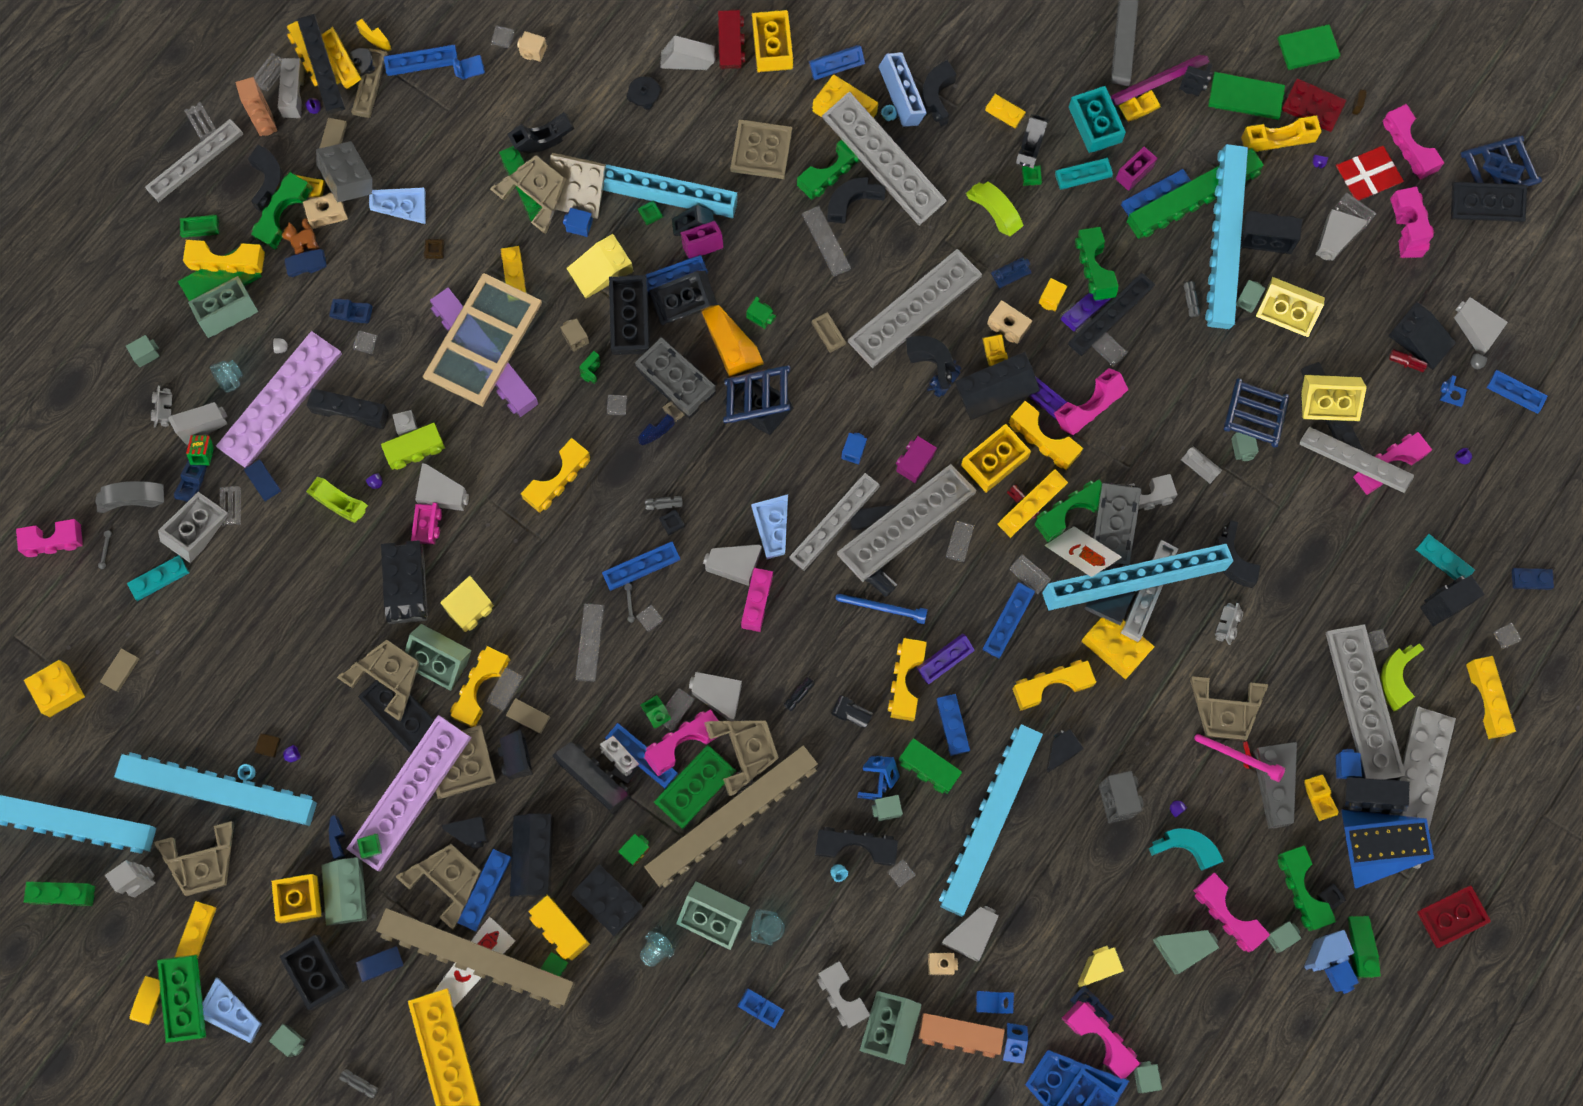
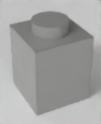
[393,410,418,437]

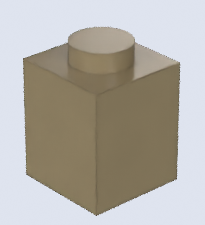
[560,318,589,352]

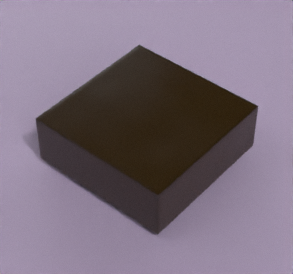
[1352,89,1367,115]
[424,239,445,259]
[254,733,281,758]

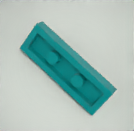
[1055,158,1113,190]
[1415,534,1475,580]
[127,555,190,601]

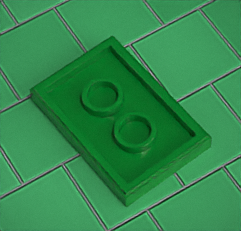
[1277,25,1340,70]

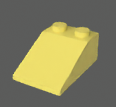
[567,234,633,298]
[440,576,494,632]

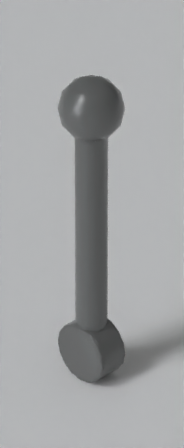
[98,530,113,569]
[624,583,635,623]

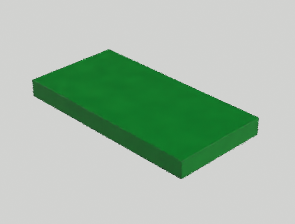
[1208,72,1285,120]
[178,248,262,301]
[654,745,737,830]
[157,954,206,1043]

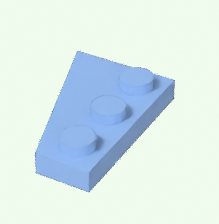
[369,188,426,224]
[751,495,788,559]
[203,978,262,1043]

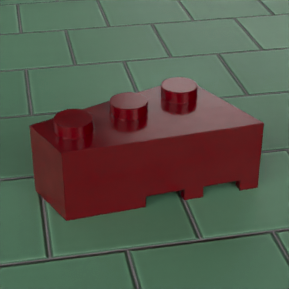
[718,10,745,69]

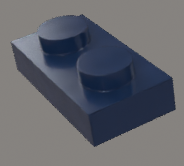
[1512,568,1554,590]

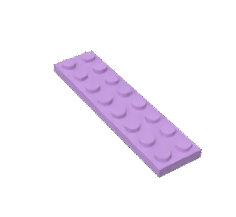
[216,331,342,468]
[347,715,472,872]

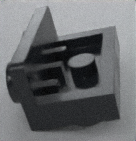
[1179,64,1213,97]

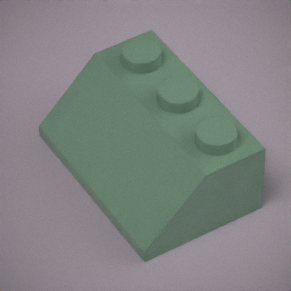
[188,276,258,338]
[404,624,472,691]
[322,857,367,926]
[676,881,750,950]
[860,991,922,1065]

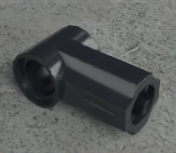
[865,569,897,597]
[831,695,873,729]

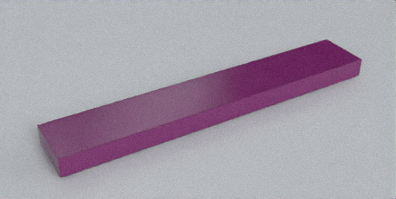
[1110,55,1209,105]

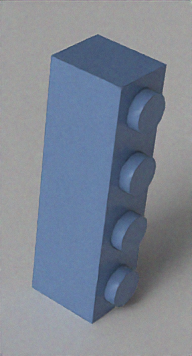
[879,52,927,127]

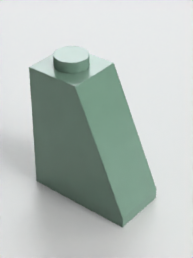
[1153,930,1219,975]

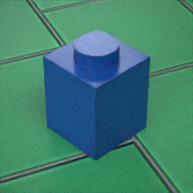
[563,208,593,237]
[841,433,867,465]
[1336,749,1362,779]
[1324,960,1359,994]

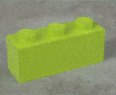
[381,423,445,470]

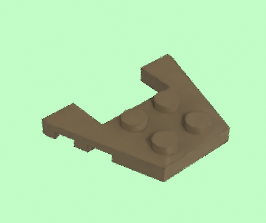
[490,156,566,234]
[337,640,420,721]
[1190,676,1268,741]
[704,721,779,796]
[154,821,234,896]
[396,844,481,930]

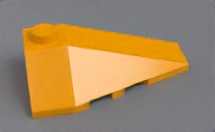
[702,305,764,377]

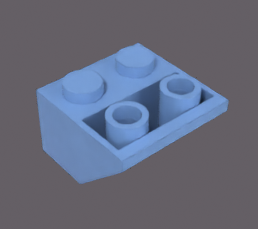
[1304,930,1354,972]

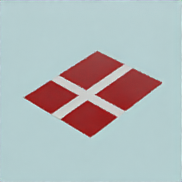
[1336,146,1404,202]

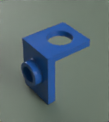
[452,55,485,79]
[1440,375,1467,407]
[863,756,900,788]
[857,772,887,800]
[976,991,1014,1014]
[1003,1023,1028,1063]

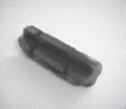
[1184,281,1200,317]
[645,496,683,510]
[339,1070,378,1098]

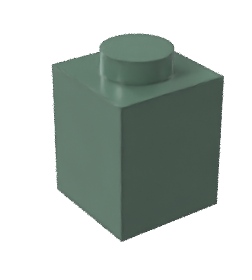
[1236,280,1265,313]
[126,335,160,367]
[1231,432,1259,461]
[872,795,903,822]
[1267,921,1301,953]
[269,1024,306,1057]
[1134,1061,1162,1093]

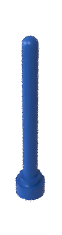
[836,594,928,624]

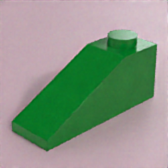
[1348,916,1381,978]

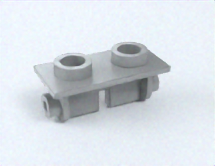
[151,386,172,427]
[1181,446,1222,484]
[1215,603,1243,645]
[600,736,639,777]

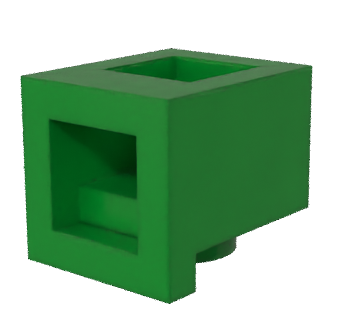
[746,297,776,329]

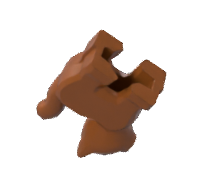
[282,219,320,255]

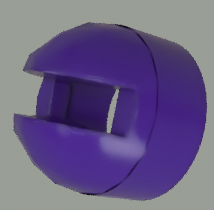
[306,97,321,114]
[1313,155,1328,169]
[1455,448,1472,465]
[365,473,383,489]
[283,745,301,762]
[1170,800,1187,818]

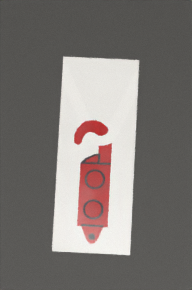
[1045,527,1121,577]
[433,916,515,1007]

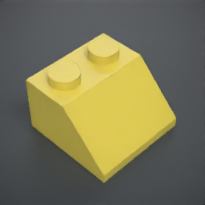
[1078,946,1123,987]

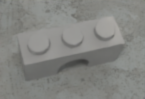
[278,58,305,118]
[1129,474,1177,510]
[105,860,155,897]
[817,961,870,1029]

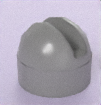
[273,338,288,353]

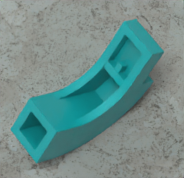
[1149,829,1223,871]

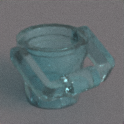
[209,360,243,393]
[751,910,785,945]
[640,931,675,967]

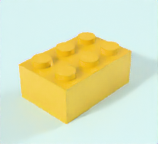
[752,10,793,72]
[813,75,878,118]
[961,424,1031,493]
[1081,617,1154,680]
[528,895,590,960]

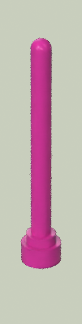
[1194,734,1285,782]

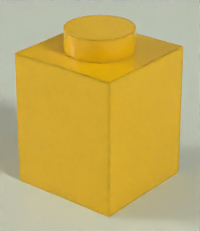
[1039,278,1067,311]

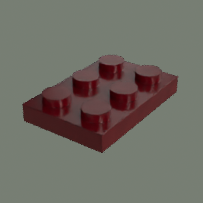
[1282,78,1346,132]
[1417,885,1491,948]

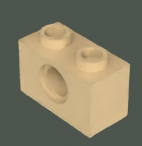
[303,193,348,229]
[987,300,1032,344]

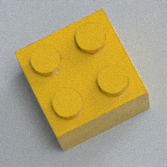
[24,660,85,717]
[272,874,322,923]

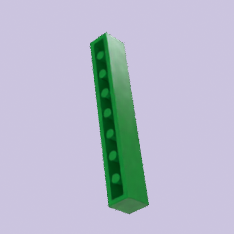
[1127,148,1264,239]

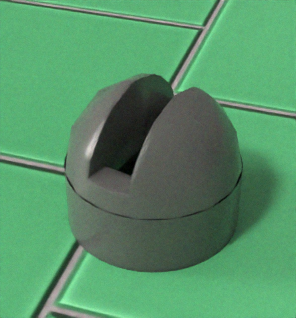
[1470,354,1488,369]

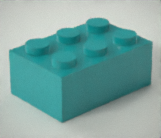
[1069,86,1126,153]

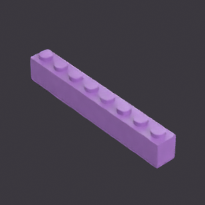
[430,288,538,417]

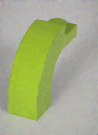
[966,182,1024,236]
[306,477,368,523]
[1380,643,1424,711]

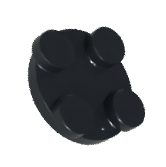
[348,48,375,77]
[627,77,662,110]

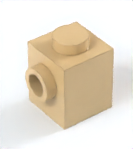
[517,32,547,62]
[928,953,958,975]

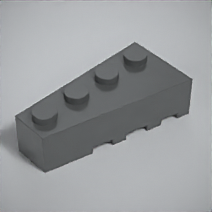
[1253,742,1297,829]

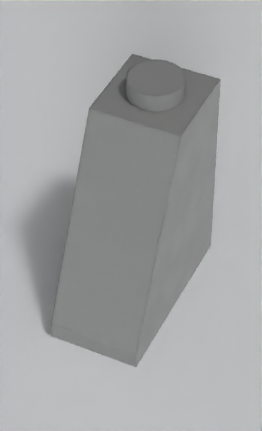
[661,36,716,70]
[1315,209,1367,260]
[1454,297,1508,356]
[168,402,228,445]
[415,463,469,511]
[703,545,762,586]
[689,672,742,721]
[941,906,998,962]

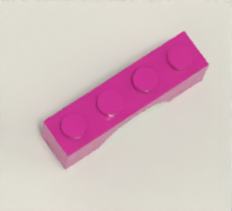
[1383,104,1444,180]
[1054,368,1128,435]
[1353,432,1432,495]
[644,710,718,776]
[1193,873,1270,952]
[1062,1001,1140,1079]

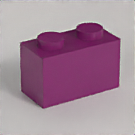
[1116,147,1157,191]
[681,221,723,259]
[896,436,937,483]

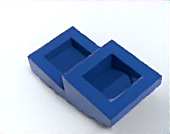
[737,988,785,1028]

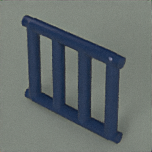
[1461,135,1542,187]
[723,365,791,424]
[1224,379,1289,447]

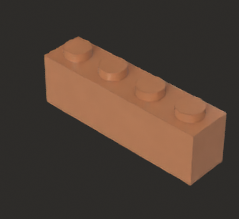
[235,77,277,136]
[918,1013,1005,1058]

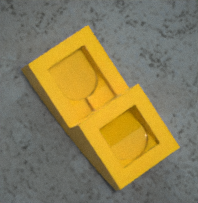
[356,19,392,51]
[1119,90,1160,121]
[982,334,1008,367]
[1304,774,1339,821]
[129,976,161,1025]

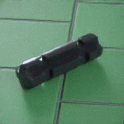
[784,677,815,711]

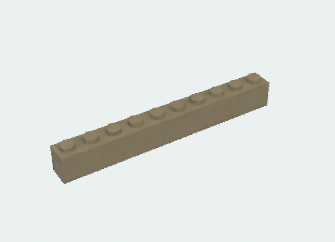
[644,745,818,888]
[376,908,575,1009]

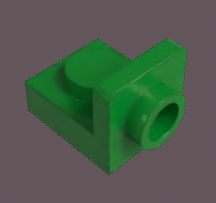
[579,351,601,384]
[640,695,671,728]

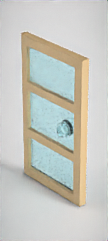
[423,273,542,407]

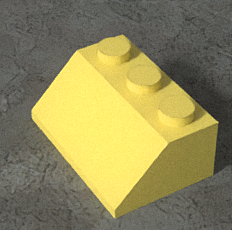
[1256,277,1325,337]
[1302,375,1366,421]

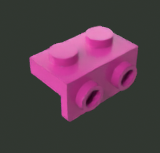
[411,503,442,544]

